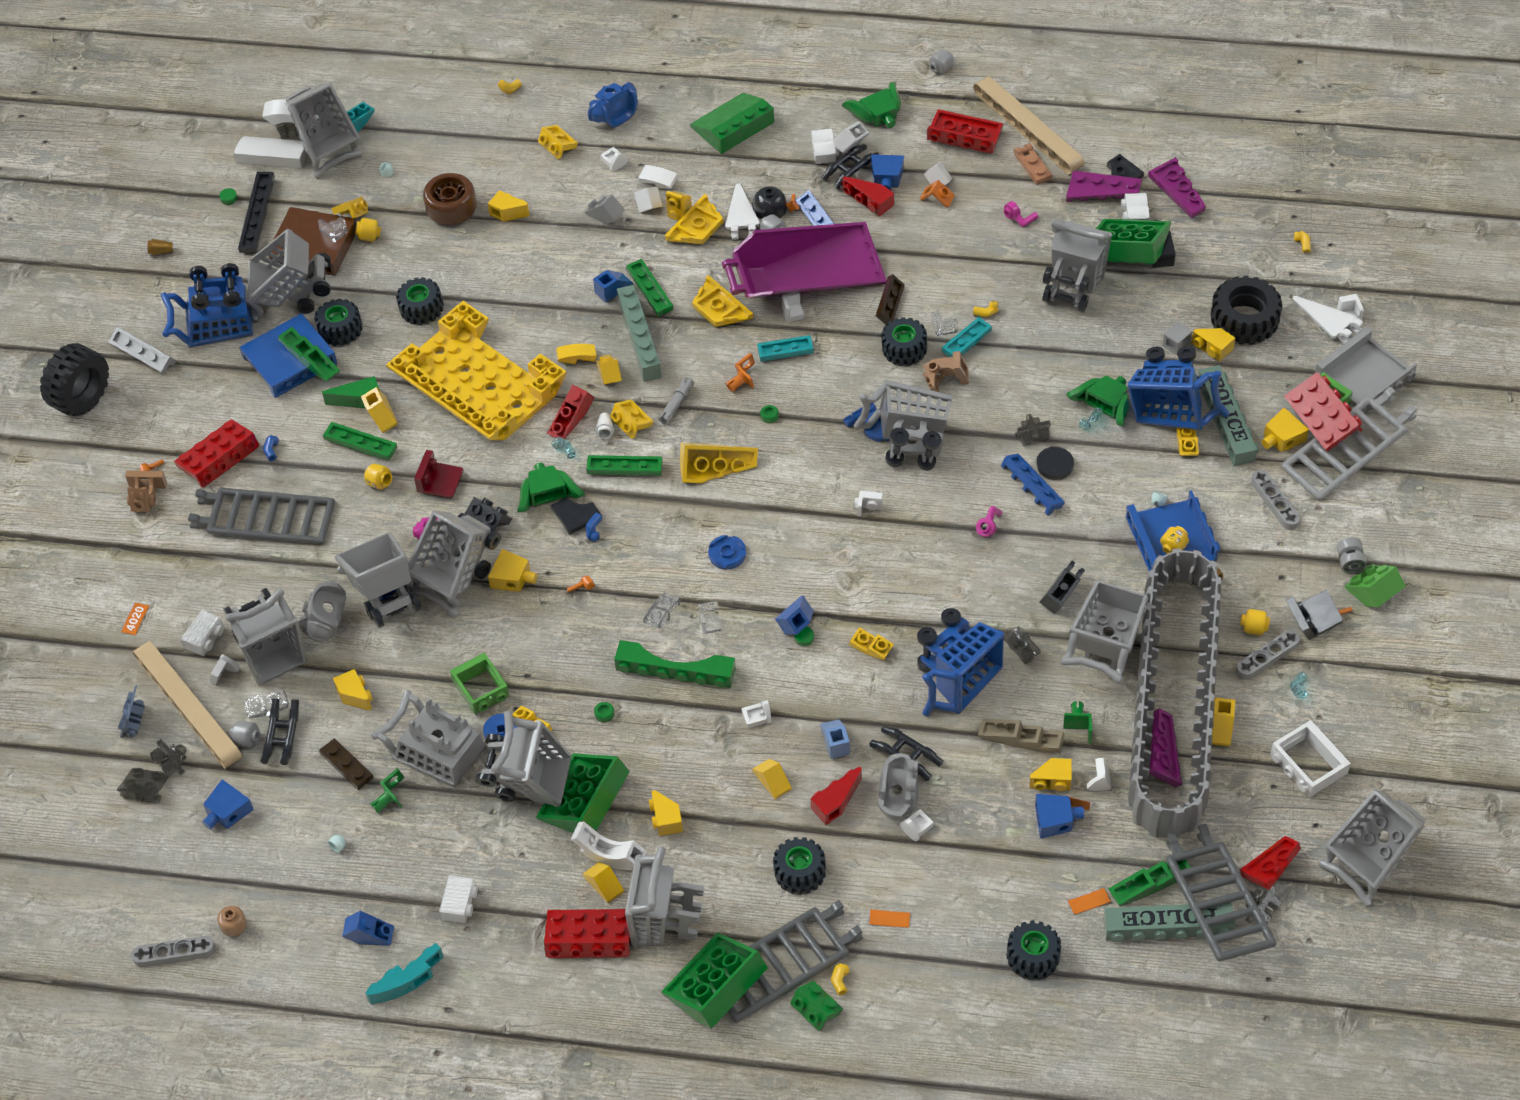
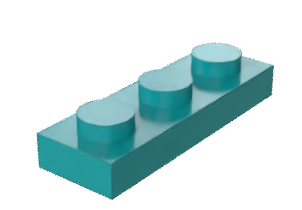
[942,317,992,357]
[757,335,814,362]

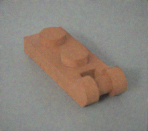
[1013,143,1052,185]

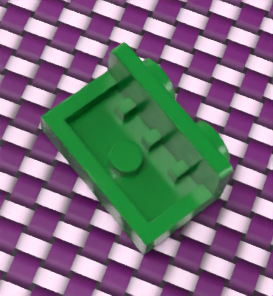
[790,980,843,1031]

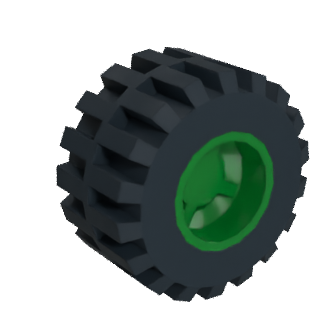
[396,277,444,325]
[314,299,363,346]
[881,317,927,366]
[773,837,826,895]
[1006,920,1061,980]

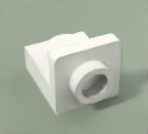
[854,491,883,516]

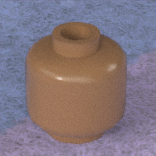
[217,906,247,937]

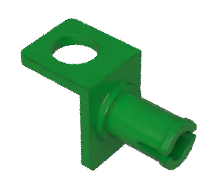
[1063,701,1092,744]
[370,768,405,814]

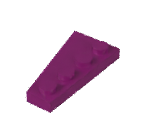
[1148,157,1206,218]
[1066,170,1142,202]
[1149,708,1182,788]

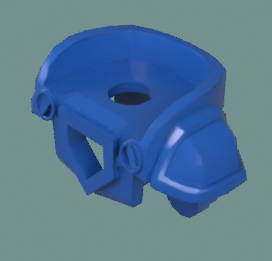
[588,82,638,128]

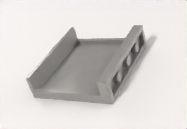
[1315,327,1417,414]

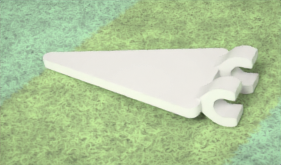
[725,183,760,240]
[1293,296,1363,344]

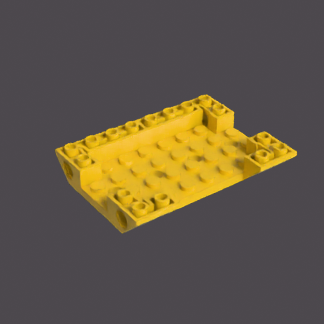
[386,301,567,440]

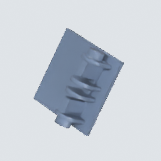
[118,685,145,738]

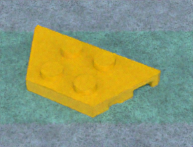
[665,194,723,244]
[692,275,754,327]

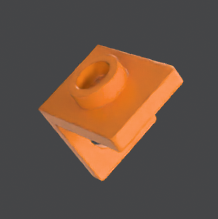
[920,180,955,208]

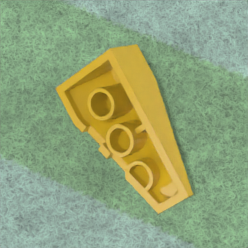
[680,443,758,483]

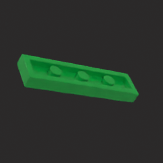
[626,259,674,317]
[323,422,398,461]
[586,455,663,476]

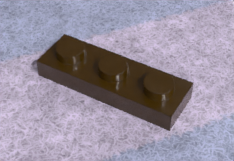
[875,274,905,326]
[319,738,373,790]

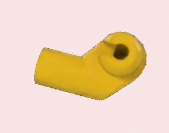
[498,79,522,94]
[1293,231,1311,253]
[973,301,999,317]
[831,963,849,996]

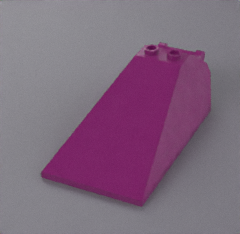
[721,222,887,299]

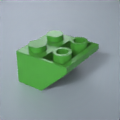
[1345,564,1406,607]

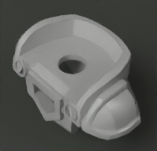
[298,580,346,642]
[878,753,918,819]

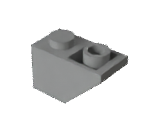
[584,194,625,224]

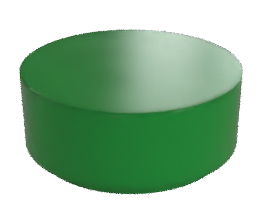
[219,188,238,205]
[760,405,779,423]
[794,626,814,646]
[594,702,614,723]

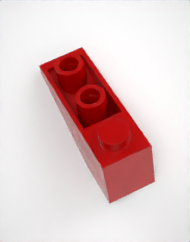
[842,176,894,216]
[547,385,595,441]
[810,766,862,825]

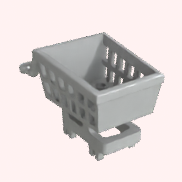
[285,83,362,179]
[1061,580,1148,683]
[371,690,486,787]
[1319,789,1425,907]
[625,846,704,947]

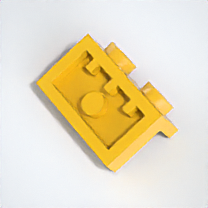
[538,125,578,159]
[331,196,368,219]
[610,399,654,439]

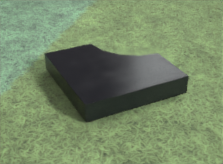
[1107,154,1144,179]
[551,497,602,535]

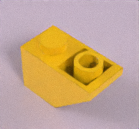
[487,190,530,222]
[665,191,692,221]
[1191,328,1236,362]
[596,354,622,385]
[361,387,398,433]
[333,669,373,710]
[1212,697,1235,747]
[1029,758,1072,791]
[648,790,683,836]

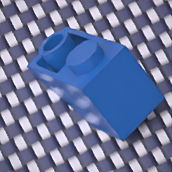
[593,270,633,303]
[775,595,814,635]
[342,910,394,946]

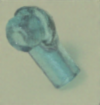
[1079,408,1103,430]
[551,437,576,459]
[1290,671,1307,699]

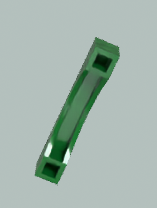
[614,640,736,688]

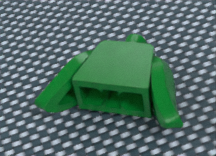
[842,82,901,128]
[1066,376,1131,427]
[517,462,585,513]

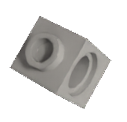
[1162,322,1192,355]

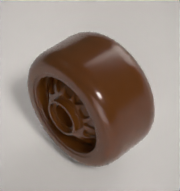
[423,173,477,225]

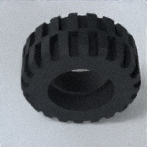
[1210,276,1283,345]
[40,343,109,416]

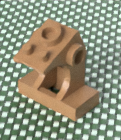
[923,351,969,392]
[125,471,167,512]

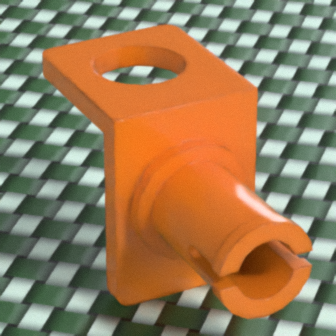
[725,353,755,393]

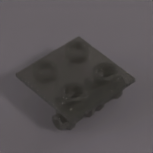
[117,768,171,804]

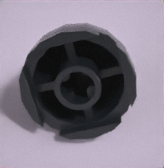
[752,186,787,219]

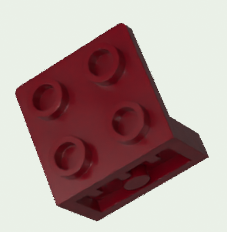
[414,450,464,499]

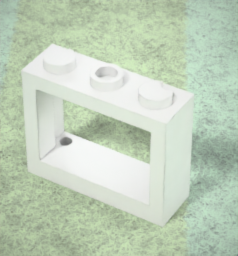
[1270,720,1351,798]

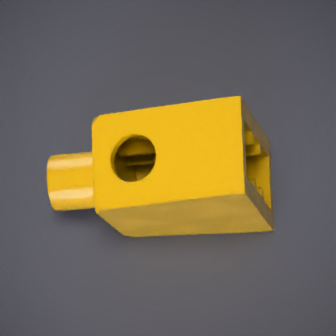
[1261,408,1309,452]
[488,549,537,592]

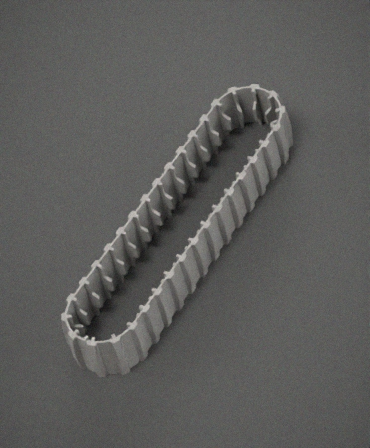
[1128,548,1222,838]

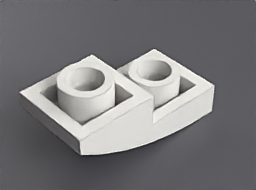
[638,165,678,189]

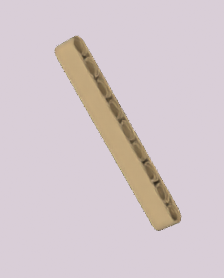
[973,76,1084,175]
[132,641,243,769]

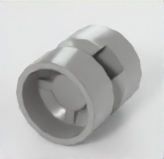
[1336,537,1367,574]

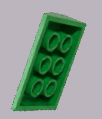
[690,93,774,154]
[1095,219,1171,265]
[536,753,630,833]
[661,932,768,1029]

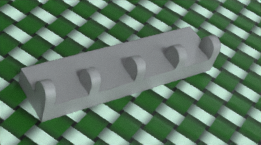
[108,326,176,374]

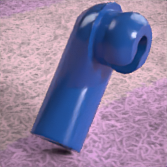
[263,435,279,461]
[586,513,603,542]

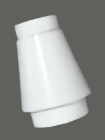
[596,412,614,439]

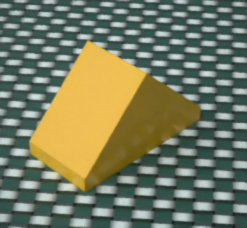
[752,759,792,799]
[582,862,624,903]

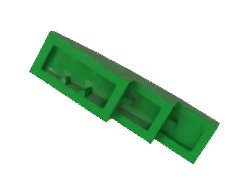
[278,327,340,382]
[1108,860,1191,907]

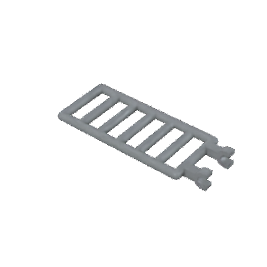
[1281,386,1417,500]

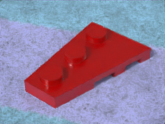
[1240,836,1301,890]

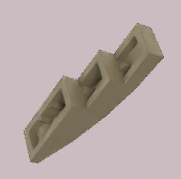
[978,719,1065,753]

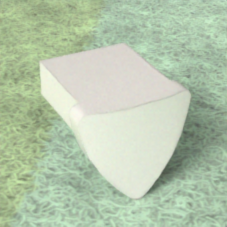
[600,147,628,172]
[209,654,240,685]
[741,700,771,728]
[1087,758,1112,791]
[900,809,934,841]

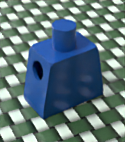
[871,154,904,191]
[202,779,254,830]
[1035,794,1084,838]

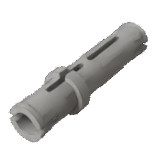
[658,377,695,425]

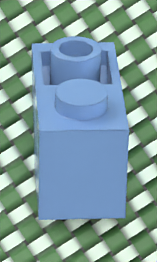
[820,719,850,759]

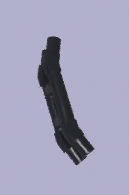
[821,144,879,190]
[260,698,299,765]
[869,725,944,781]

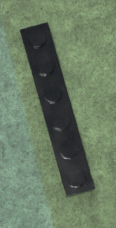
[238,171,275,253]

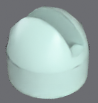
[379,162,394,177]
[1151,491,1168,507]
[327,835,346,853]

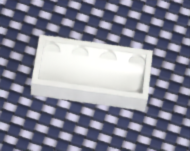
[233,136,307,168]

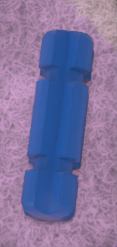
[844,403,876,427]

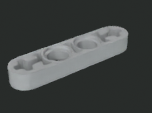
[1251,470,1300,530]
[1236,630,1300,680]
[131,936,215,967]

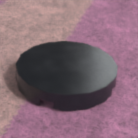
[1036,447,1074,480]

